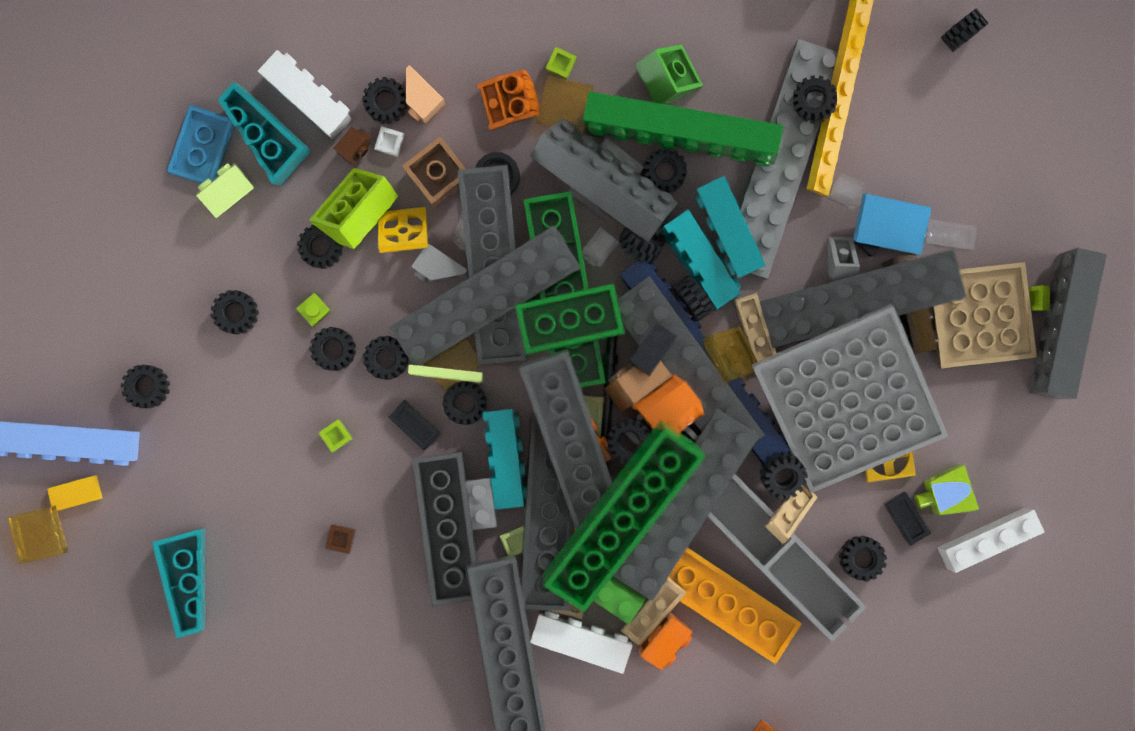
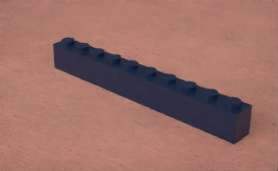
[619,259,791,464]

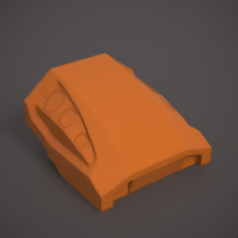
[477,69,540,131]
[632,374,704,433]

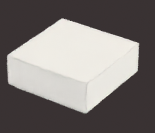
[374,126,405,157]

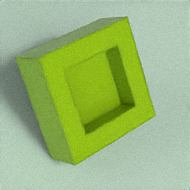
[545,47,577,80]
[1028,285,1050,312]
[296,293,332,327]
[319,419,353,453]

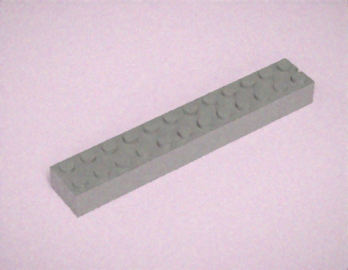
[625,413,867,642]

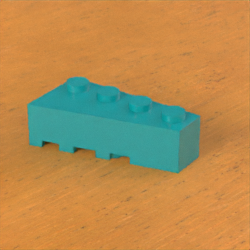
[218,82,312,186]
[695,176,766,278]
[661,210,741,311]
[483,409,526,510]
[152,528,206,639]

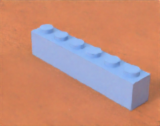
[0,421,140,465]

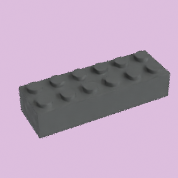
[530,118,678,242]
[1029,248,1107,400]
[412,452,478,606]

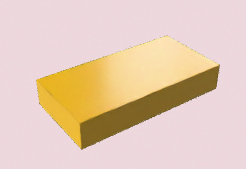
[47,475,103,512]

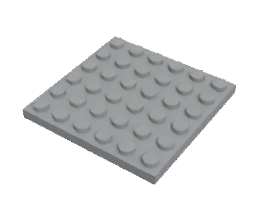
[752,304,948,493]

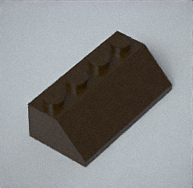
[881,254,939,354]

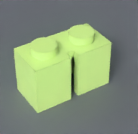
[196,163,254,218]

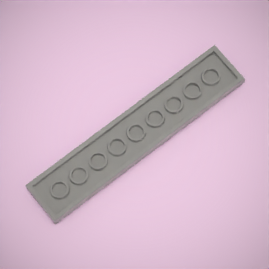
[723,39,838,280]

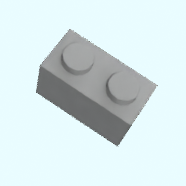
[466,477,498,530]

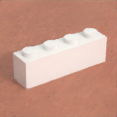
[258,50,352,140]
[937,508,1044,573]
[530,610,632,674]

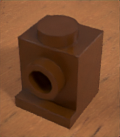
[333,127,372,168]

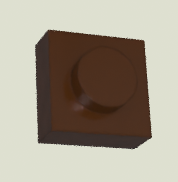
[325,524,356,554]

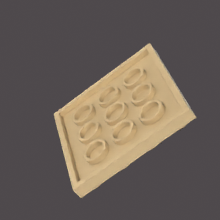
[931,262,1037,369]

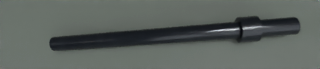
[601,336,618,468]

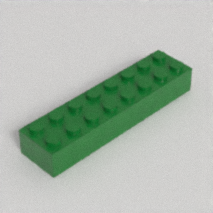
[583,91,784,167]
[523,191,606,388]
[542,420,705,612]

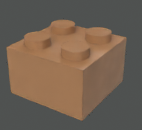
[402,136,466,209]
[604,361,672,412]

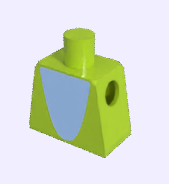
[915,464,979,515]

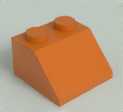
[637,612,693,670]

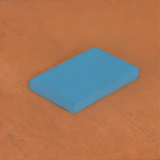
[166,104,235,184]
[853,193,932,255]

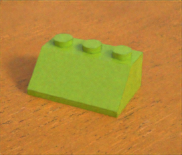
[309,168,398,249]

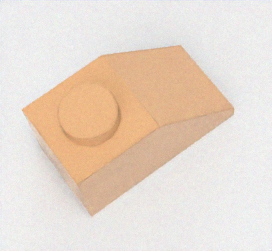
[406,65,446,124]

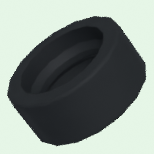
[475,152,520,195]

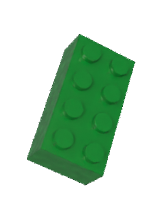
[515,284,624,355]

